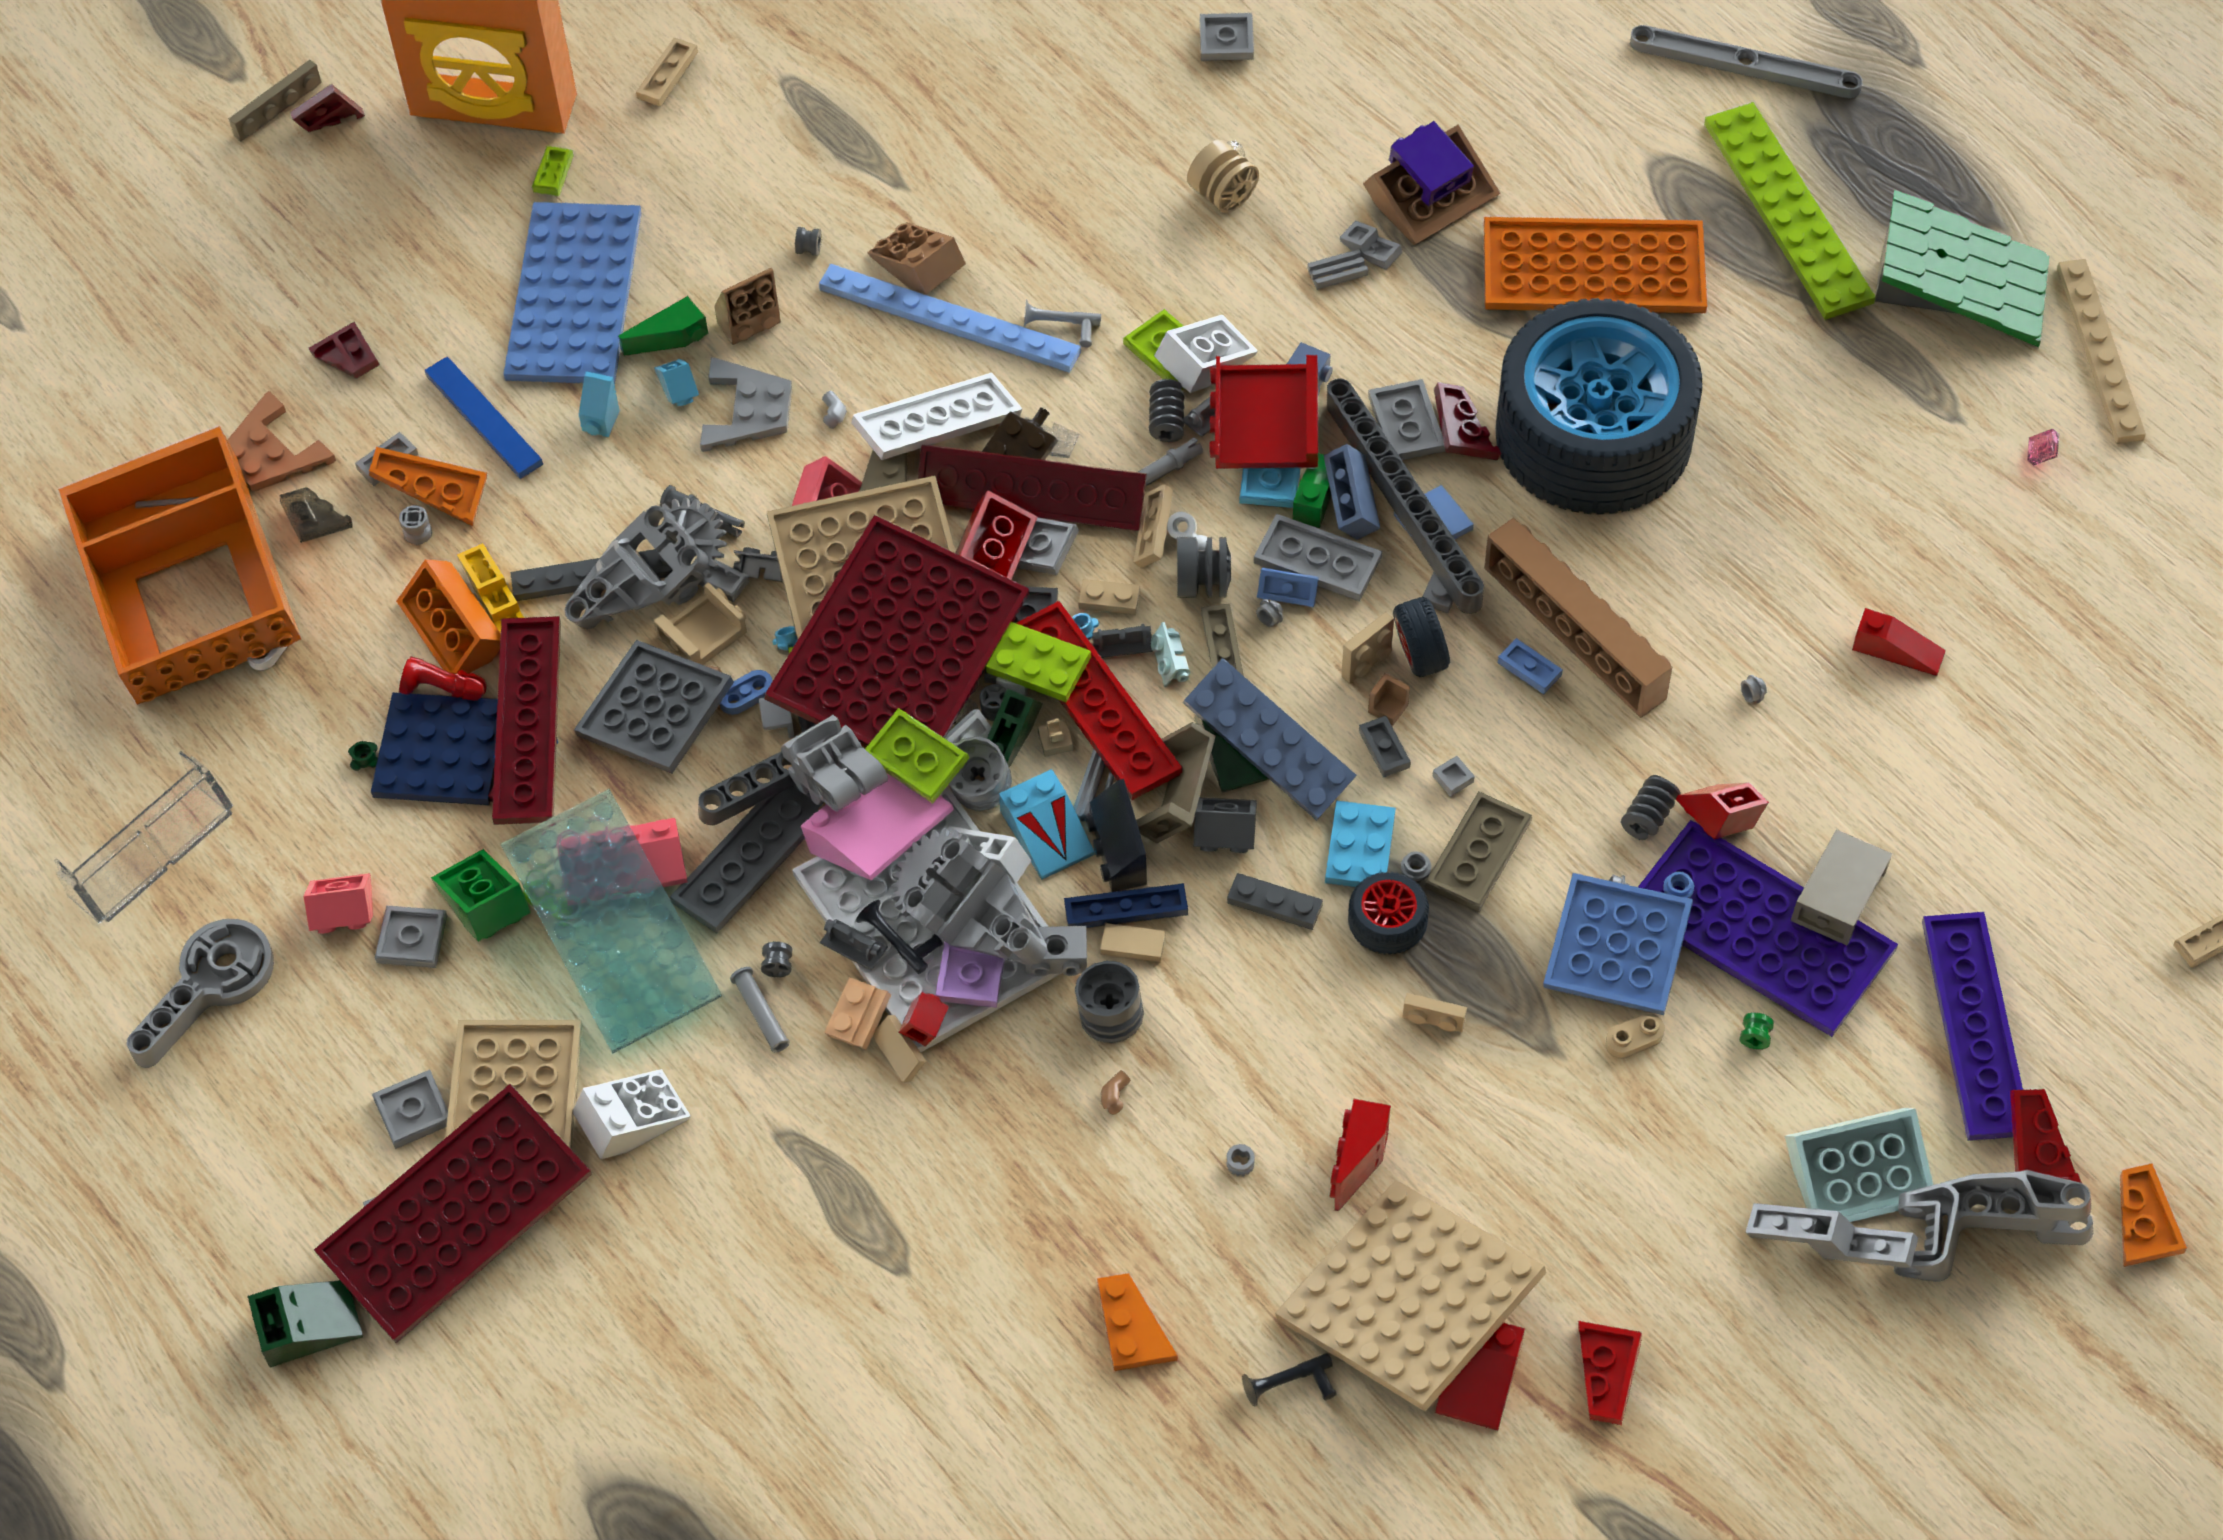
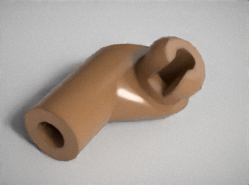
[1101,1070,1131,1115]

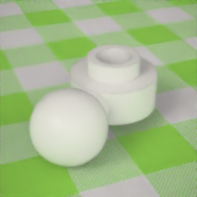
[1167,512,1207,550]

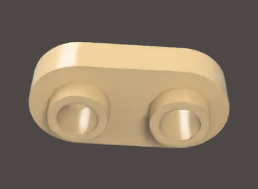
[1605,1013,1665,1058]

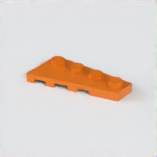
[369,447,487,526]

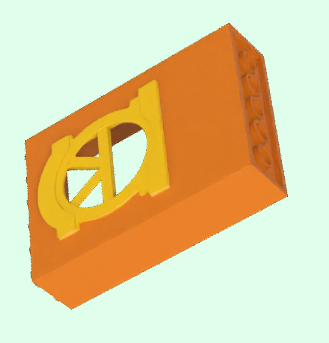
[381,0,577,134]

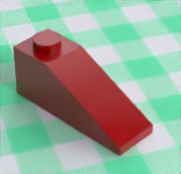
[1852,608,1946,676]

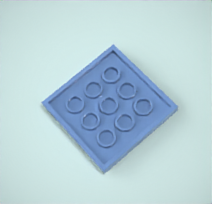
[1543,873,1693,1015]

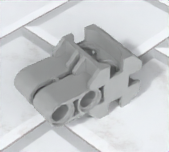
[781,715,888,812]

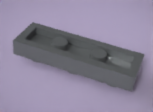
[1227,873,1323,930]

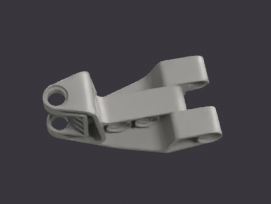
[1894,1170,2094,1282]

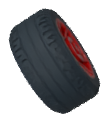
[1393,597,1450,677]
[1348,872,1429,955]

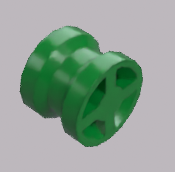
[1739,1012,1774,1050]

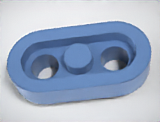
[719,670,772,715]

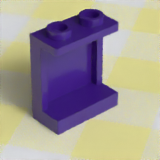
[1389,121,1474,206]

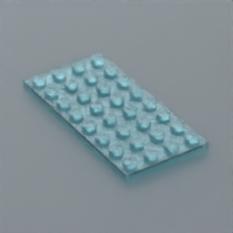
[501,789,722,1054]

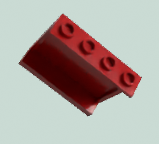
[1209,355,1318,469]

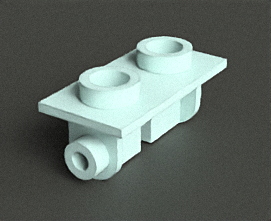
[1151,622,1190,687]

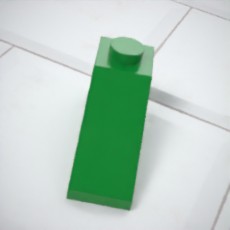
[618,296,709,356]
[1293,453,1331,529]

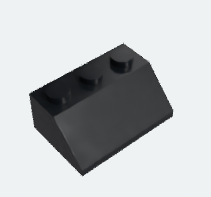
[1085,779,1147,892]

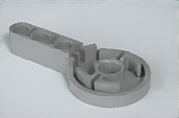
[127,919,274,1068]

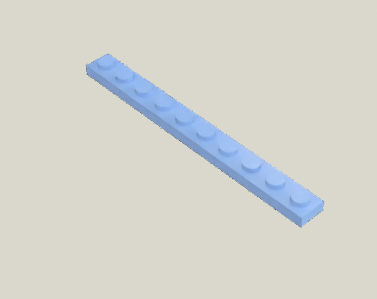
[819,264,1081,373]

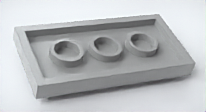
[1254,514,1382,601]

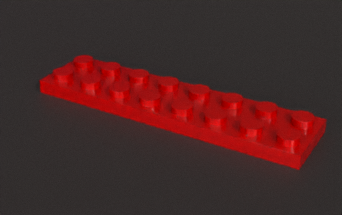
[1016,601,1182,800]

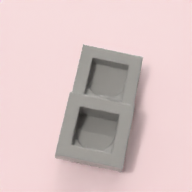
[1339,220,1402,270]

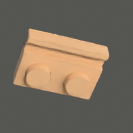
[824,977,891,1050]

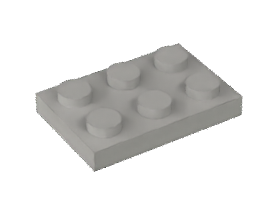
[1368,379,1445,460]

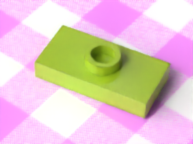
[532,146,574,196]

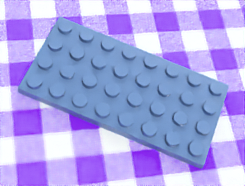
[504,202,642,384]

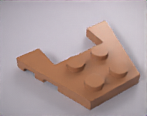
[228,391,336,492]

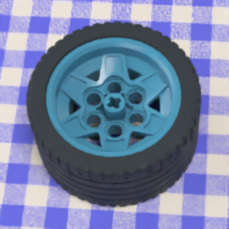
[1495,298,1703,515]

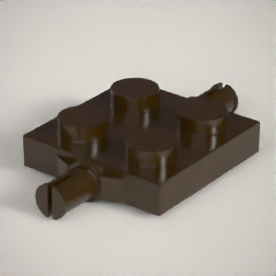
[982,407,1058,460]

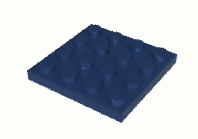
[371,692,498,806]

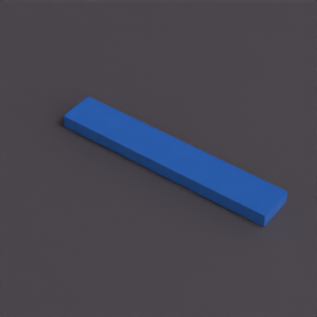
[424,356,543,479]

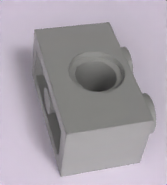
[1025,926,1087,976]

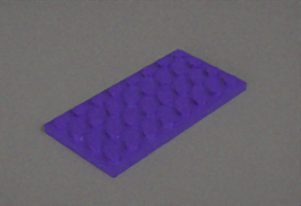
[1638,820,1898,1037]

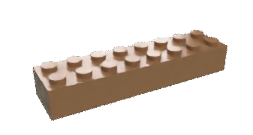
[1484,518,1673,718]

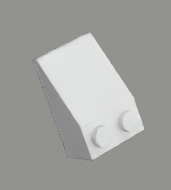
[1154,315,1258,393]

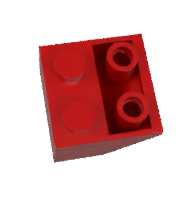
[1676,782,1769,840]

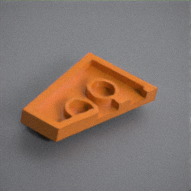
[2120,1163,2187,1267]
[1097,1273,1178,1371]

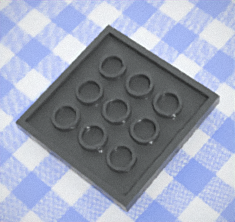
[574,640,734,774]

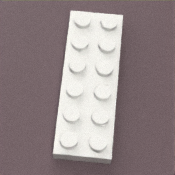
[851,373,1022,460]

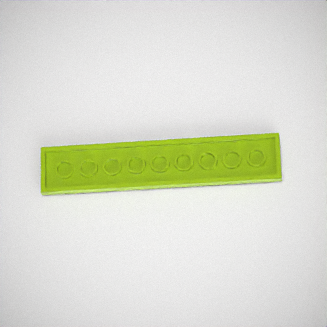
[1704,102,1876,320]

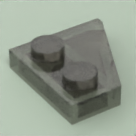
[279,487,352,543]

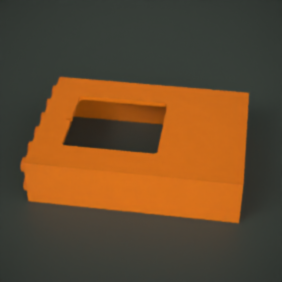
[58,426,302,705]

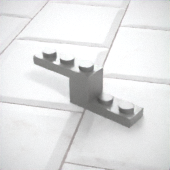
[1746,1203,1918,1268]

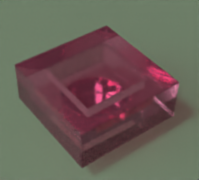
[2027,428,2059,466]

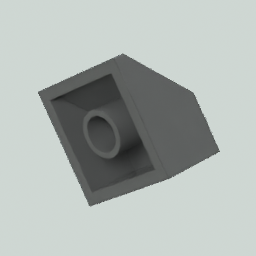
[1194,797,1257,853]

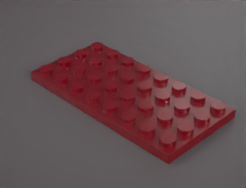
[314,1084,592,1343]

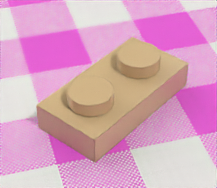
[1079,579,1140,615]
[1403,993,1467,1032]

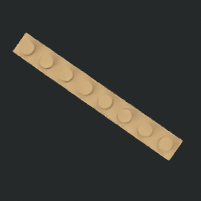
[2057,259,2146,444]

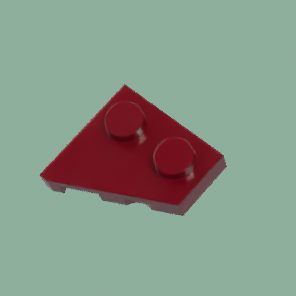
[290,84,365,132]

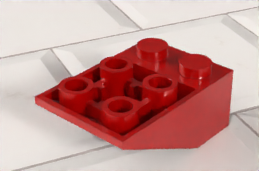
[1330,1099,1391,1211]

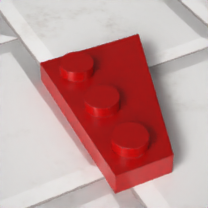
[2010,1089,2082,1183]
[1578,1321,1642,1425]

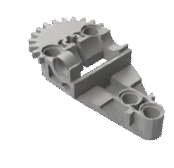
[565,498,727,629]
[890,828,1047,965]

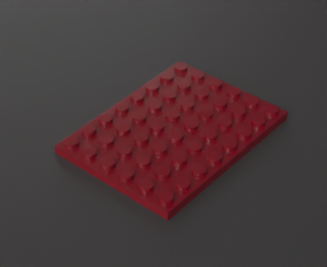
[765,515,1029,748]

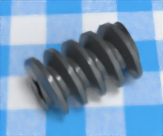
[1149,379,1185,442]
[1621,775,1681,840]

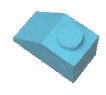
[654,359,699,406]
[579,371,620,437]

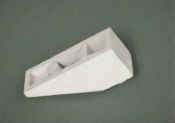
[947,826,1031,884]

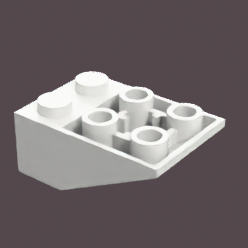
[573,1069,691,1159]

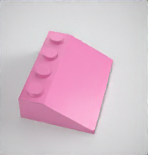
[801,773,954,880]

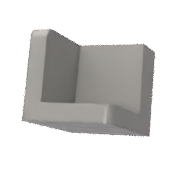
[758,697,795,738]

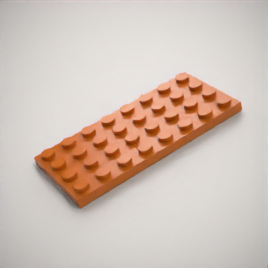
[1484,217,1707,313]

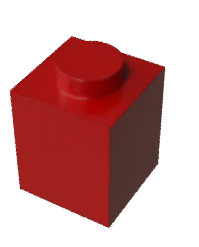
[899,992,949,1047]

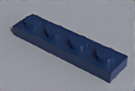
[1064,883,1188,928]

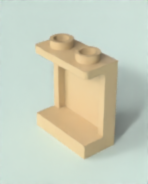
[654,582,747,665]

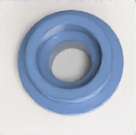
[1663,872,1694,899]

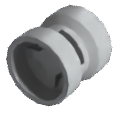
[399,505,432,545]

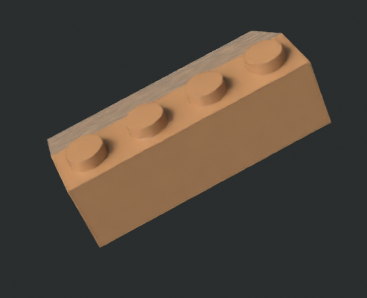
[1363,124,1501,245]

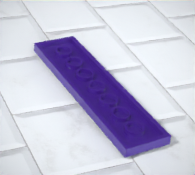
[1922,912,2023,1141]

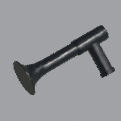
[856,900,943,974]
[1242,1353,1337,1406]

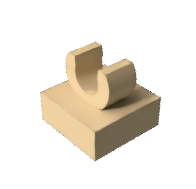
[1037,719,1073,757]

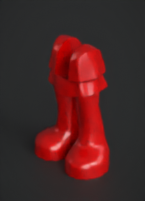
[399,656,487,701]

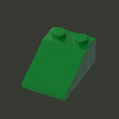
[431,849,531,942]

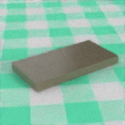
[1425,791,1532,912]

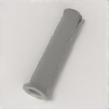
[730,967,790,1053]

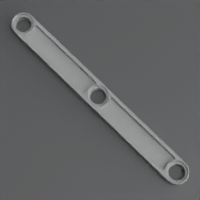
[1630,25,1863,98]

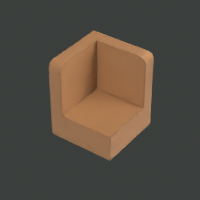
[1368,673,1410,726]

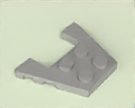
[700,358,792,452]

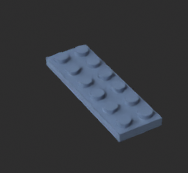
[1183,658,1357,821]

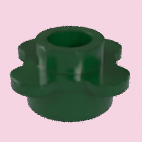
[348,741,378,771]

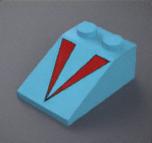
[999,769,1095,880]

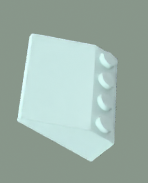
[1785,1108,1933,1222]

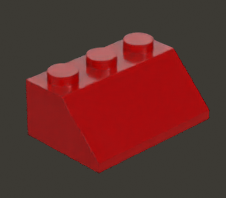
[955,491,1038,580]

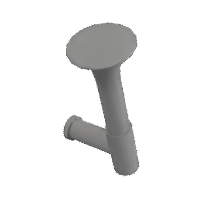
[1024,299,1101,347]

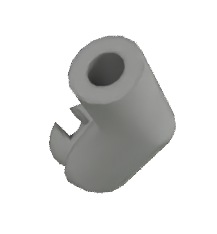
[822,391,847,428]

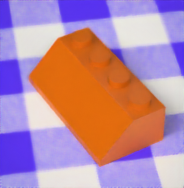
[396,559,501,674]

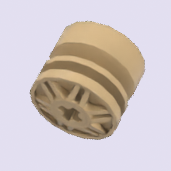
[1187,140,1259,213]

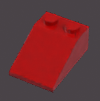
[1435,1322,1525,1431]

